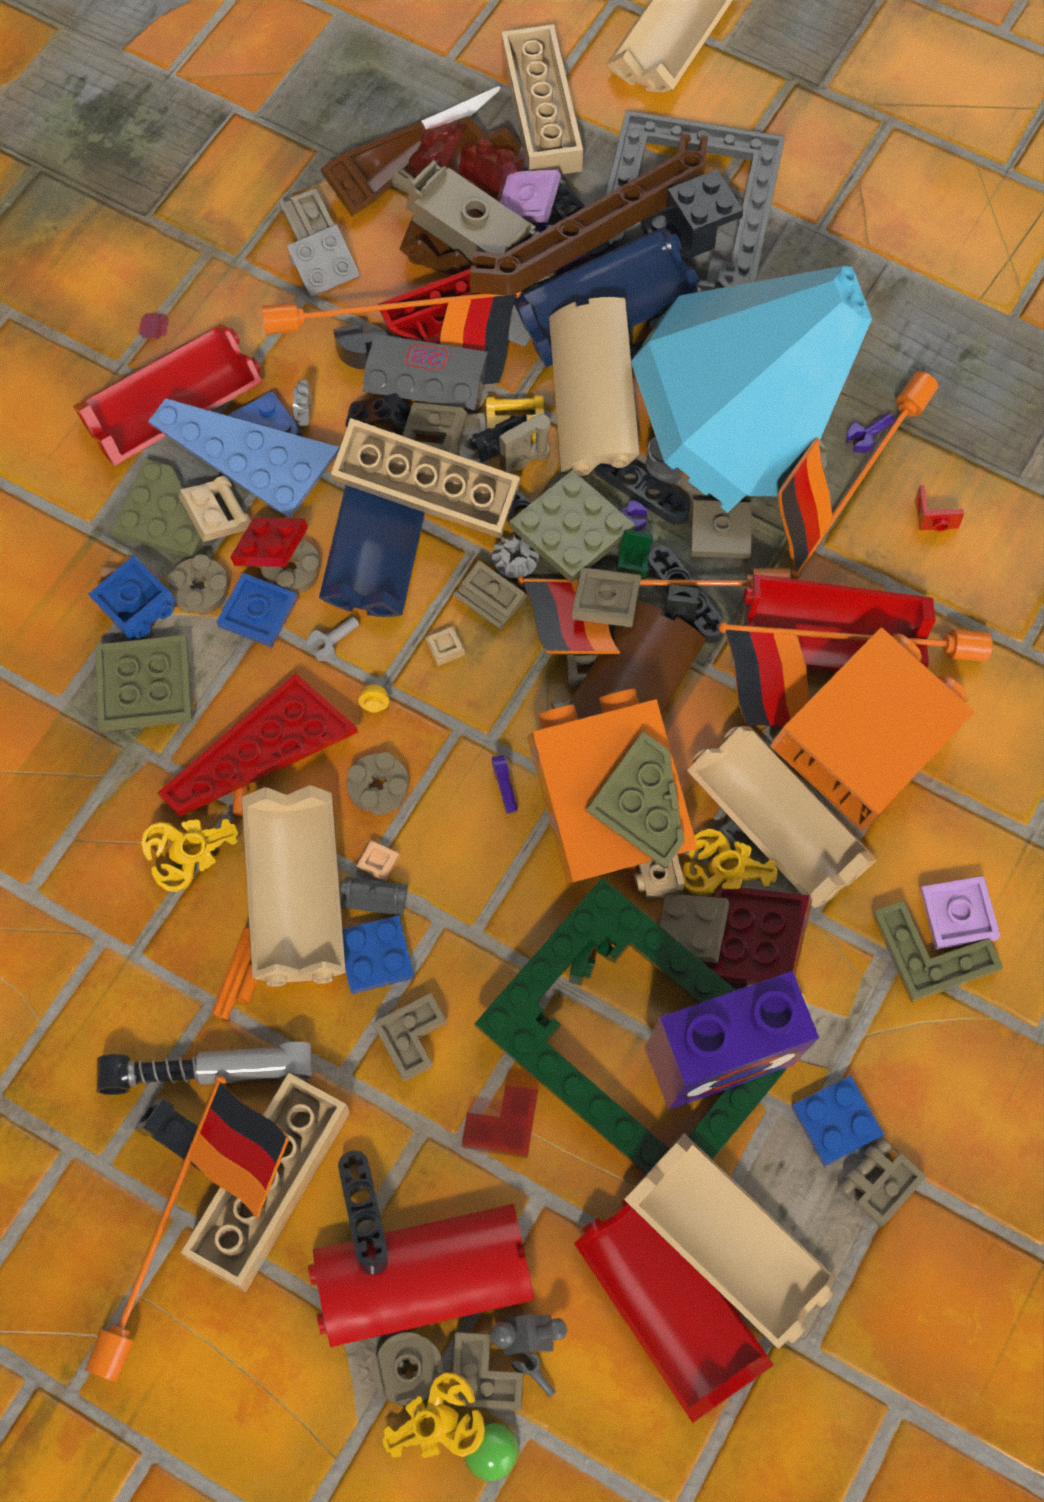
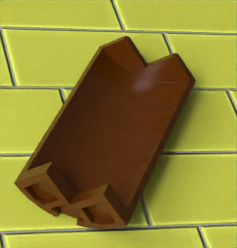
[399,116,522,275]
[568,602,707,720]

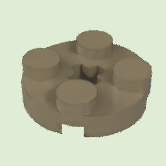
[261,540,320,594]
[168,554,229,614]
[347,752,409,816]
[373,1332,443,1406]

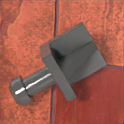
[490,1314,567,1356]

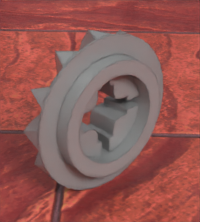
[293,380,312,426]
[492,533,539,578]

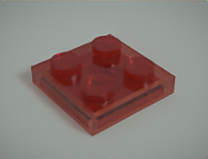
[406,120,466,178]

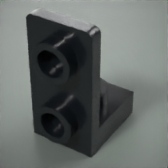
[345,394,411,436]

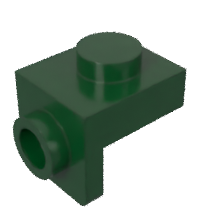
[616,529,653,579]
[569,942,596,986]

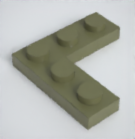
[873,901,1003,1003]

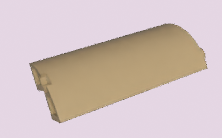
[607,0,732,92]
[549,297,640,476]
[687,726,877,908]
[242,785,346,987]
[624,1133,836,1349]

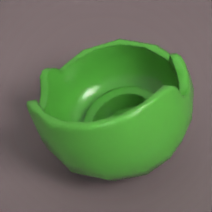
[465,1422,520,1482]

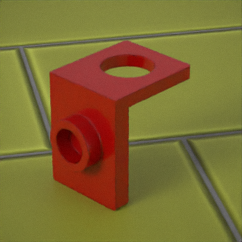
[915,485,964,532]

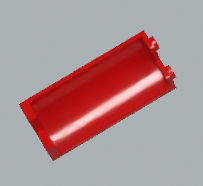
[73,324,262,466]
[743,574,936,672]
[574,1199,774,1423]
[308,1203,535,1347]

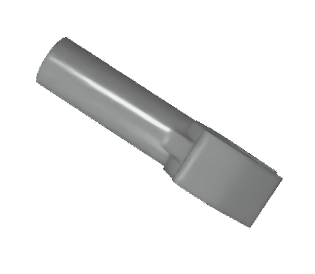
[306,616,359,662]

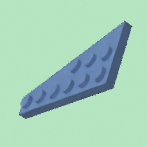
[148,399,340,518]

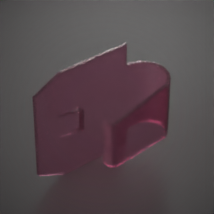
[139,313,169,339]

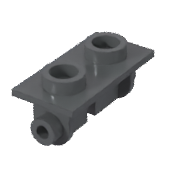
[340,877,408,916]

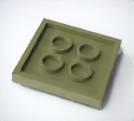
[509,470,635,583]
[95,635,192,732]

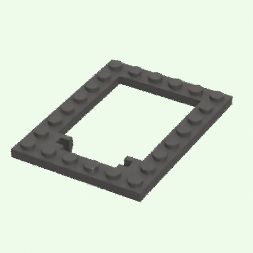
[589,110,785,292]

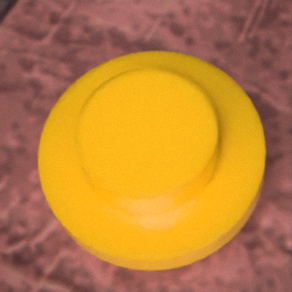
[358,685,389,712]

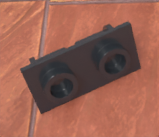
[469,414,527,462]

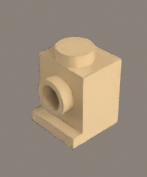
[634,854,685,901]

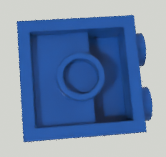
[88,555,177,641]

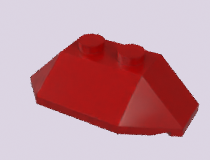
[378,268,480,344]

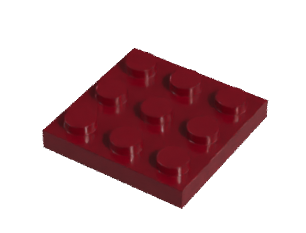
[702,885,812,985]

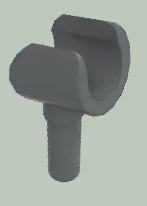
[512,1352,556,1397]

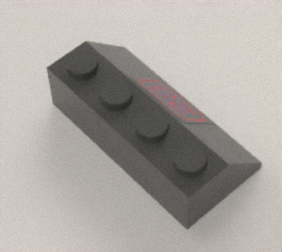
[362,334,488,410]

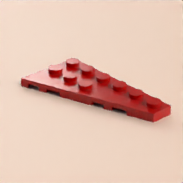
[157,673,359,817]

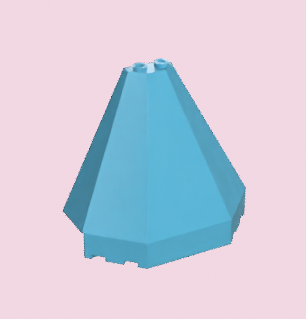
[631,266,872,513]

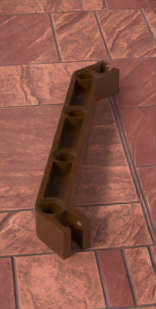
[470,134,708,296]

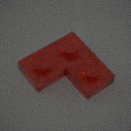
[462,1085,538,1158]

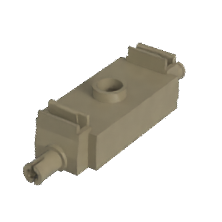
[392,160,556,284]

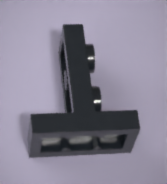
[134,1099,204,1174]

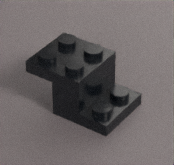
[640,169,743,261]

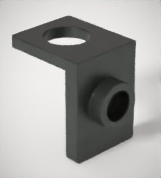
[665,585,699,622]

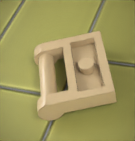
[179,476,251,542]

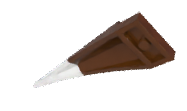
[320,86,500,216]

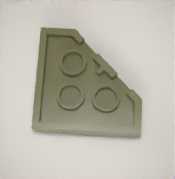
[111,459,203,559]
[585,731,685,868]

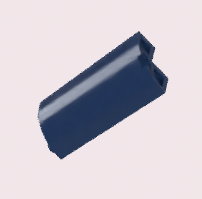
[514,226,699,367]
[319,485,424,617]

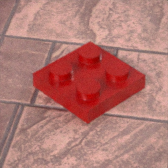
[230,517,308,567]

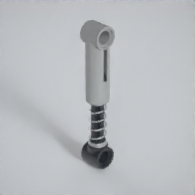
[97,1042,312,1095]

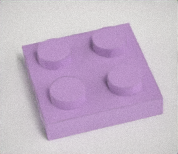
[500,170,561,223]
[920,876,1000,951]

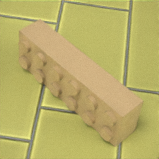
[501,24,583,175]
[331,418,520,539]
[181,1073,350,1293]

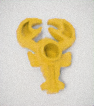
[141,819,238,892]
[682,829,778,897]
[382,1372,485,1458]

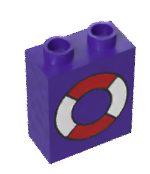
[645,971,819,1110]

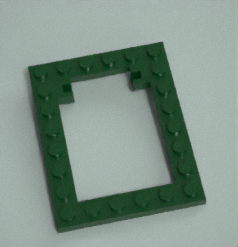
[474,878,787,1175]

